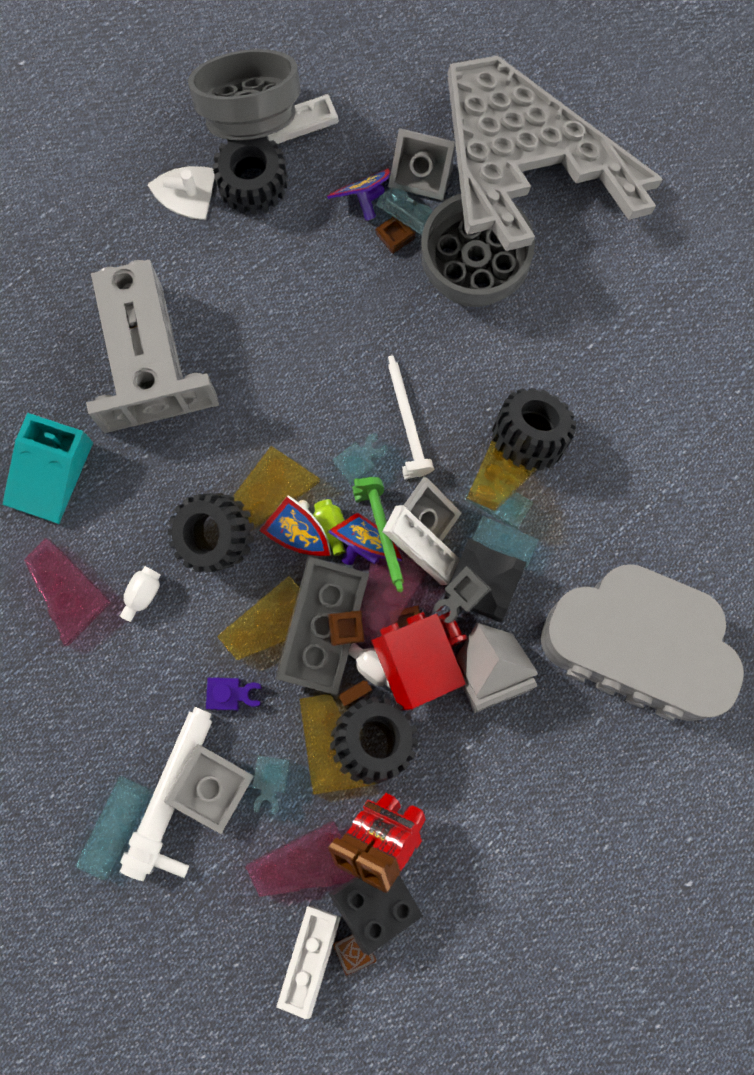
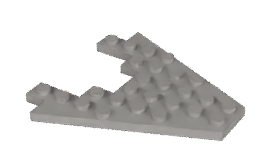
[447,56,663,251]

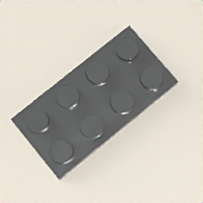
[275,557,369,695]

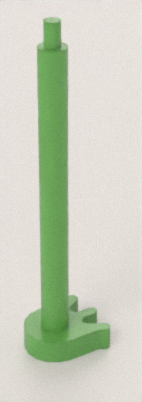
[352,477,404,592]

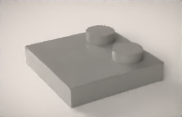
[163,744,254,834]

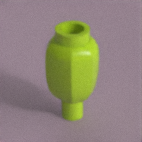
[313,499,346,556]

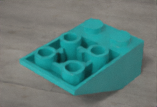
[2,413,93,524]

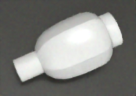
[120,566,161,622]
[348,643,390,688]

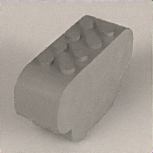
[541,565,744,721]

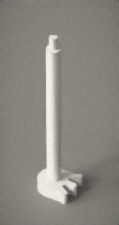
[388,355,434,480]

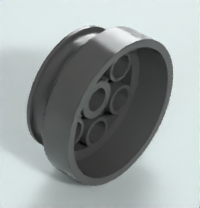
[188,49,301,140]
[421,194,535,307]

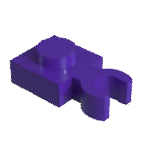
[206,677,262,711]

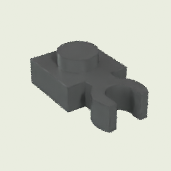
[433,566,491,623]

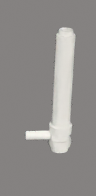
[120,707,212,881]

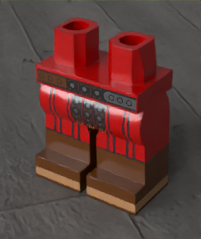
[328,793,426,893]

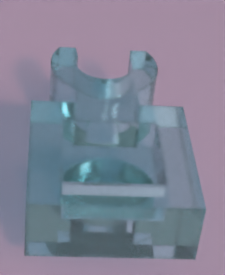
[332,433,388,486]
[252,756,290,815]

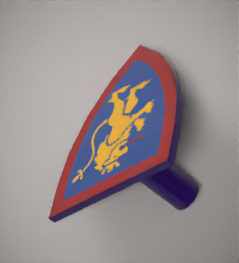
[327,169,391,221]
[328,513,402,565]

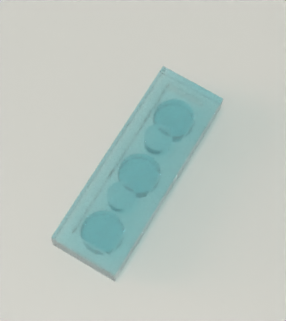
[75,776,151,881]

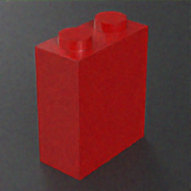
[371,612,466,711]

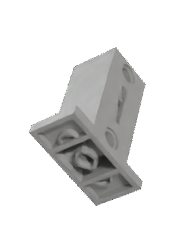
[86,259,219,433]

